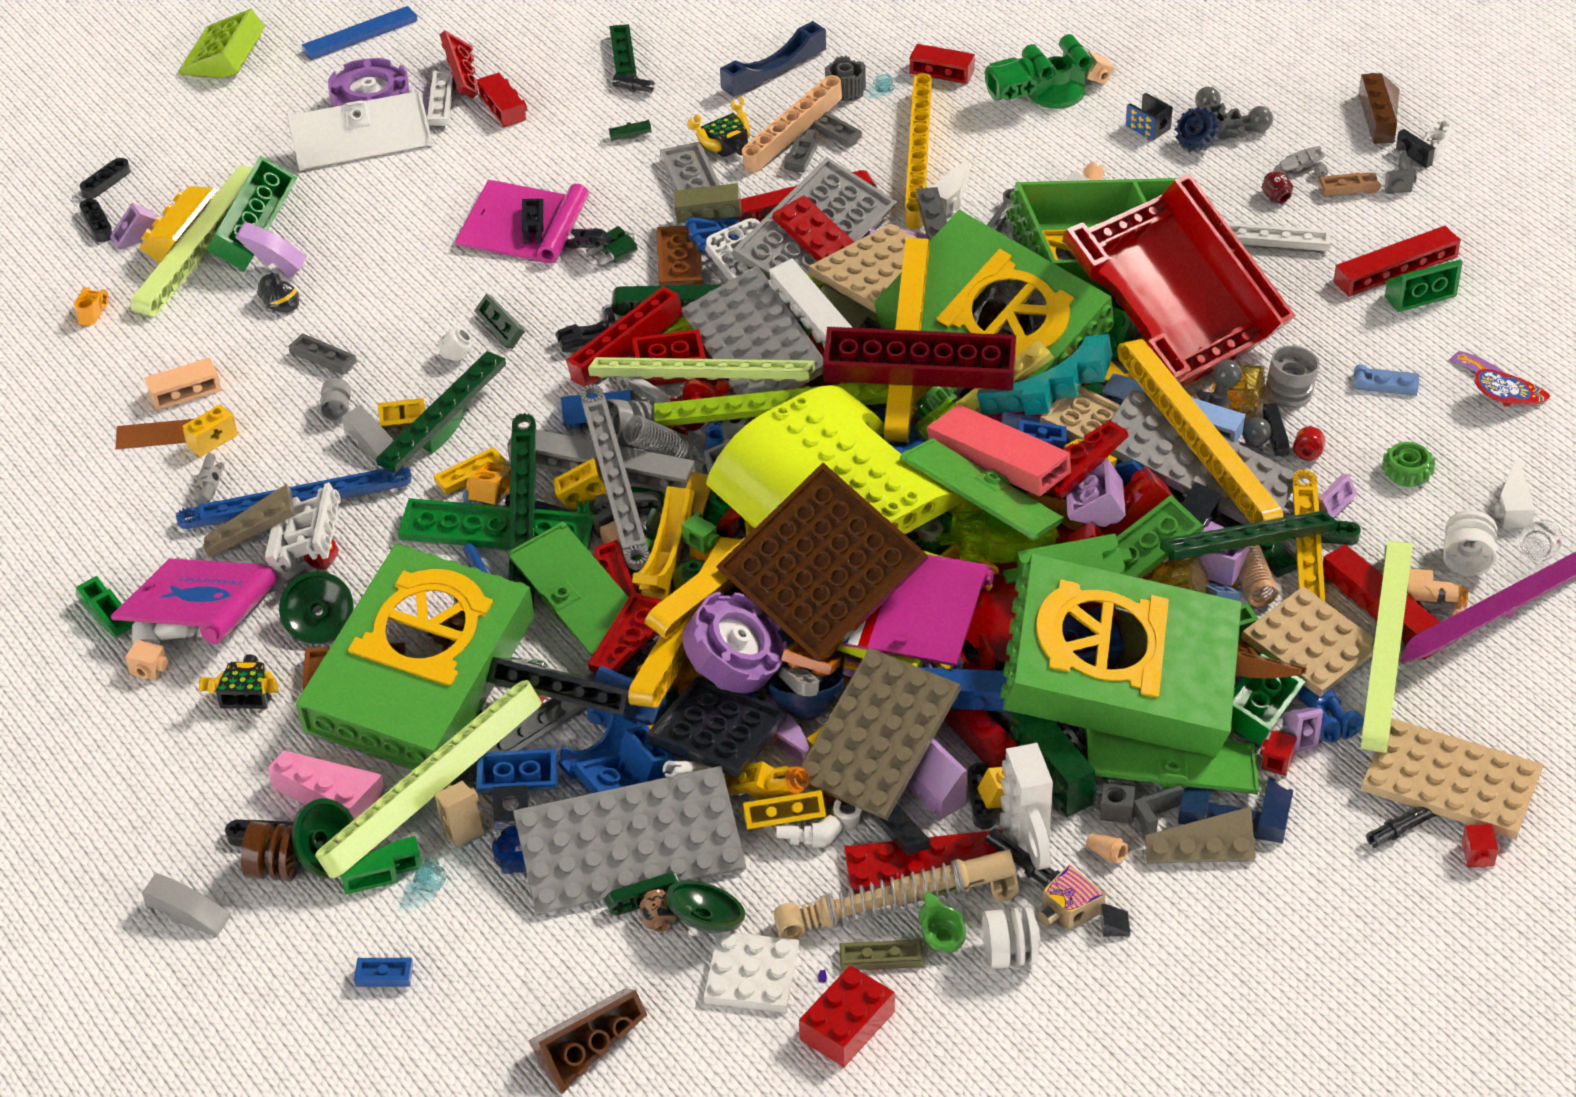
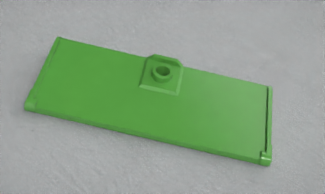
[900,438,1064,541]
[507,522,629,657]
[1084,728,1259,795]

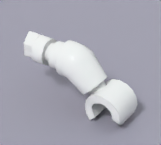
[132,622,203,645]
[776,799,862,848]

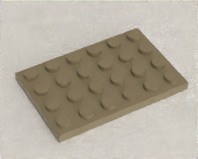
[799,647,961,820]

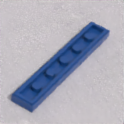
[302,6,418,60]

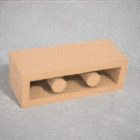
[144,358,221,411]

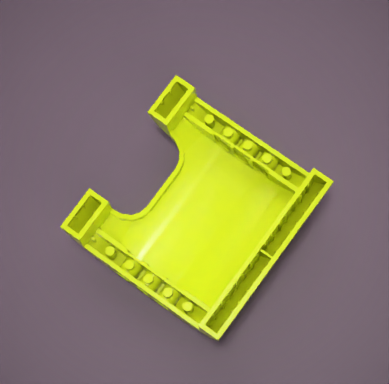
[706,386,980,534]

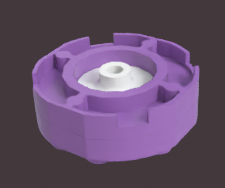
[328,58,410,107]
[683,592,788,693]

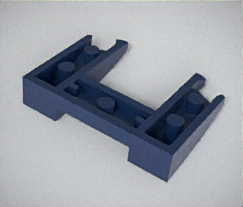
[1178,777,1294,844]

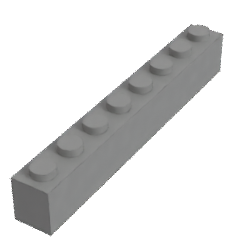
[507,426,695,493]

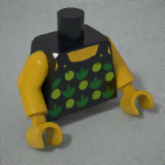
[687,96,750,157]
[199,654,279,709]

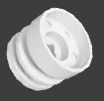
[1443,510,1497,576]
[982,907,1040,969]

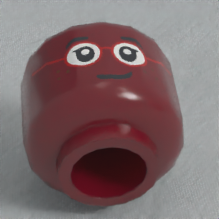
[1261,171,1294,204]

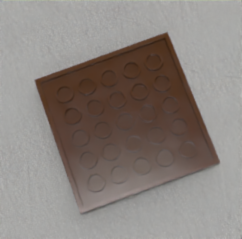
[716,463,929,662]

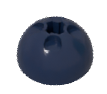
[769,668,845,719]

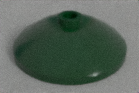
[279,571,354,644]
[292,798,354,879]
[666,881,745,933]

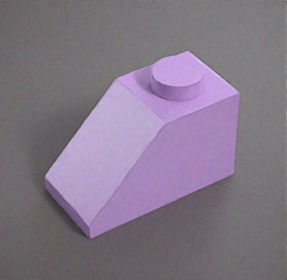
[110,203,157,249]
[1282,707,1323,752]

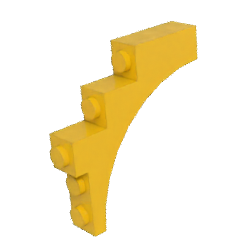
[632,486,695,600]

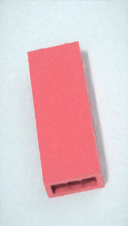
[927,404,1071,496]

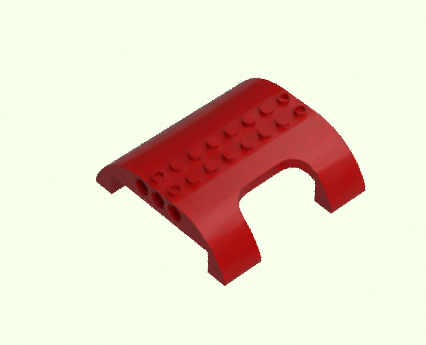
[1063,173,1296,387]

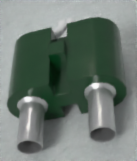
[586,226,638,267]

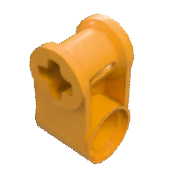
[74,287,109,326]

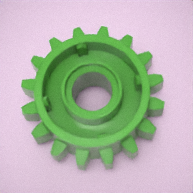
[913,387,958,424]
[1382,442,1435,487]

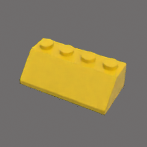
[139,186,217,263]

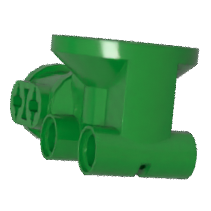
[984,34,1094,109]

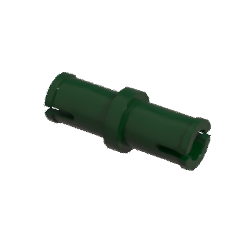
[608,119,652,141]

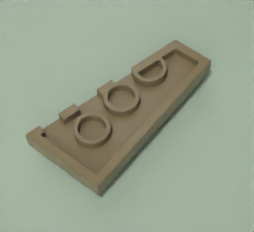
[204,484,295,558]
[1145,807,1255,864]

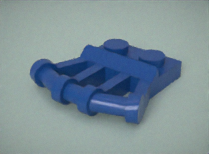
[685,217,745,262]

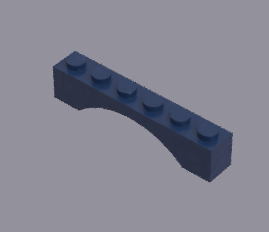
[720,21,826,97]

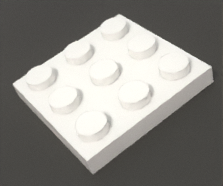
[704,932,800,1013]

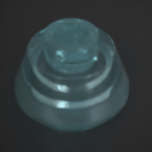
[412,857,447,893]

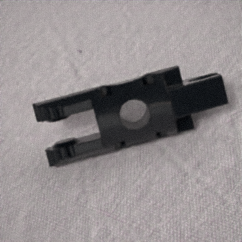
[565,228,612,248]

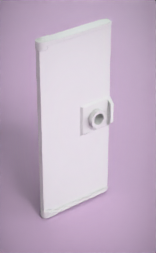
[287,91,434,171]

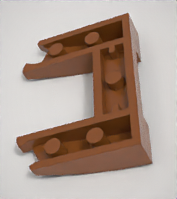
[1235,640,1307,678]

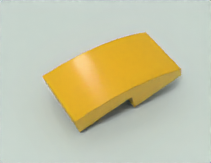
[686,471,712,518]

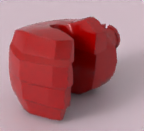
[682,378,729,400]

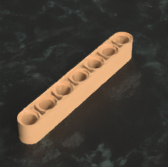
[742,75,842,172]

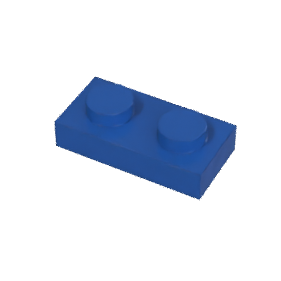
[354,958,413,987]

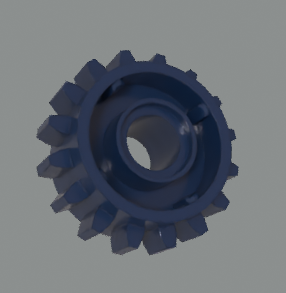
[1175,106,1221,153]

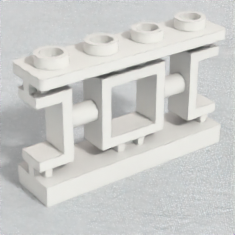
[265,483,340,575]

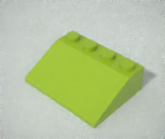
[178,8,265,78]

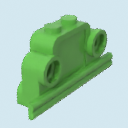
[1003,534,1133,603]

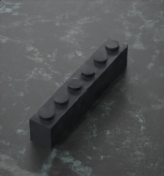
[488,657,638,716]

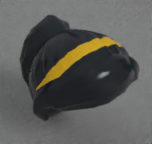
[257,272,300,313]

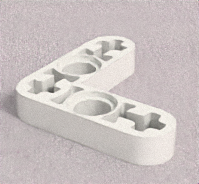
[705,218,760,280]

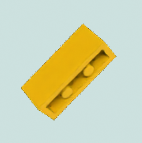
[741,790,826,831]

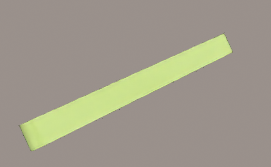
[131,165,252,317]
[1360,540,1413,753]
[315,680,542,878]

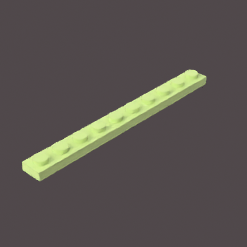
[588,357,815,381]

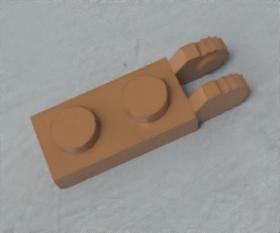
[1318,172,1381,197]

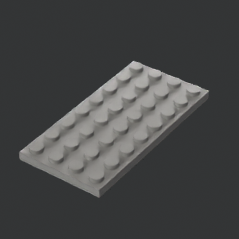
[732,157,897,280]
[682,265,823,395]
[1110,389,1295,525]
[513,766,746,915]

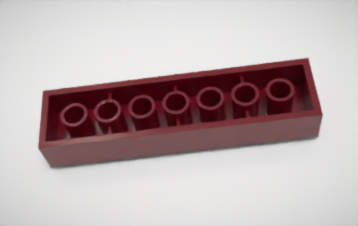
[823,326,1017,390]

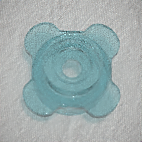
[873,74,895,93]

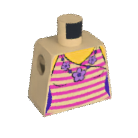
[1038,864,1106,929]

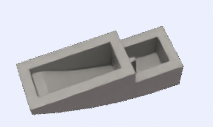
[341,406,393,470]
[142,873,231,937]

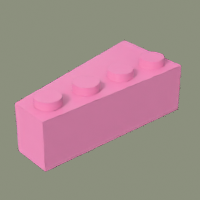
[268,751,385,819]

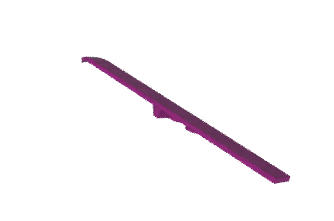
[1401,552,1576,664]

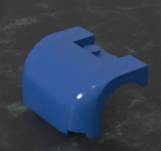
[558,714,677,794]

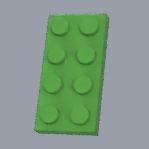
[1116,495,1204,578]

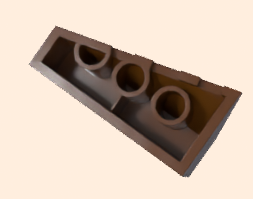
[1358,73,1400,144]
[528,988,647,1094]

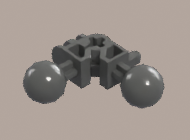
[1195,86,1273,140]
[1196,359,1271,446]

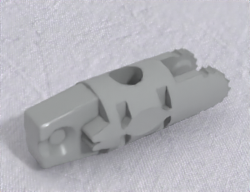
[1273,146,1325,175]
[193,453,225,505]

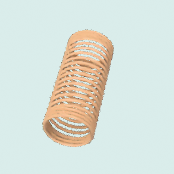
[1239,545,1279,607]

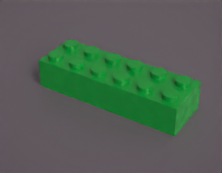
[206,155,297,272]

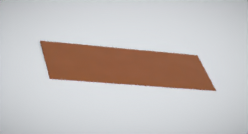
[116,419,193,449]

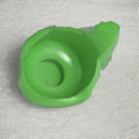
[918,892,966,953]

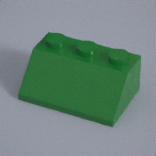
[1385,259,1463,312]

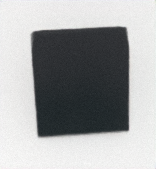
[1100,904,1131,937]

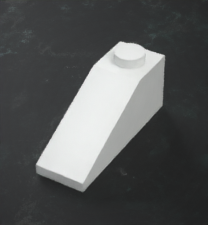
[930,160,969,217]
[1495,460,1535,528]

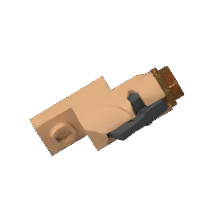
[1382,567,1468,610]

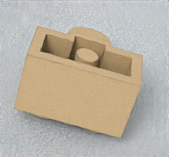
[434,781,484,848]

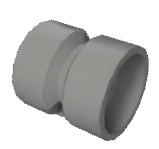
[318,378,351,422]

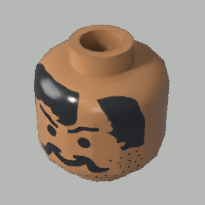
[639,889,677,932]

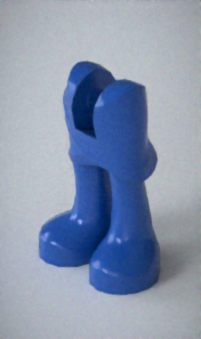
[1298,685,1364,743]

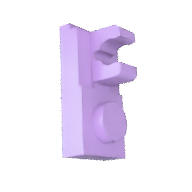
[1318,474,1357,518]

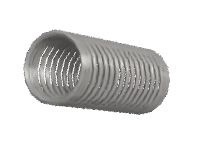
[623,415,694,459]

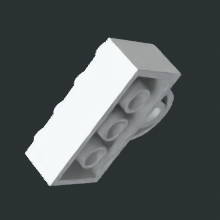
[1000,743,1053,870]

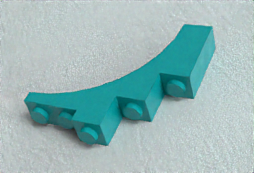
[977,334,1113,415]

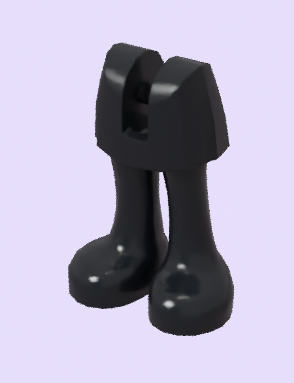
[555,307,618,353]

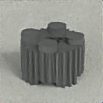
[825,55,866,101]

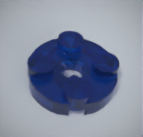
[492,826,526,874]

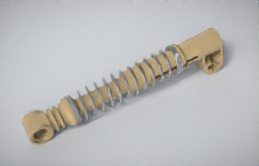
[773,849,1019,940]

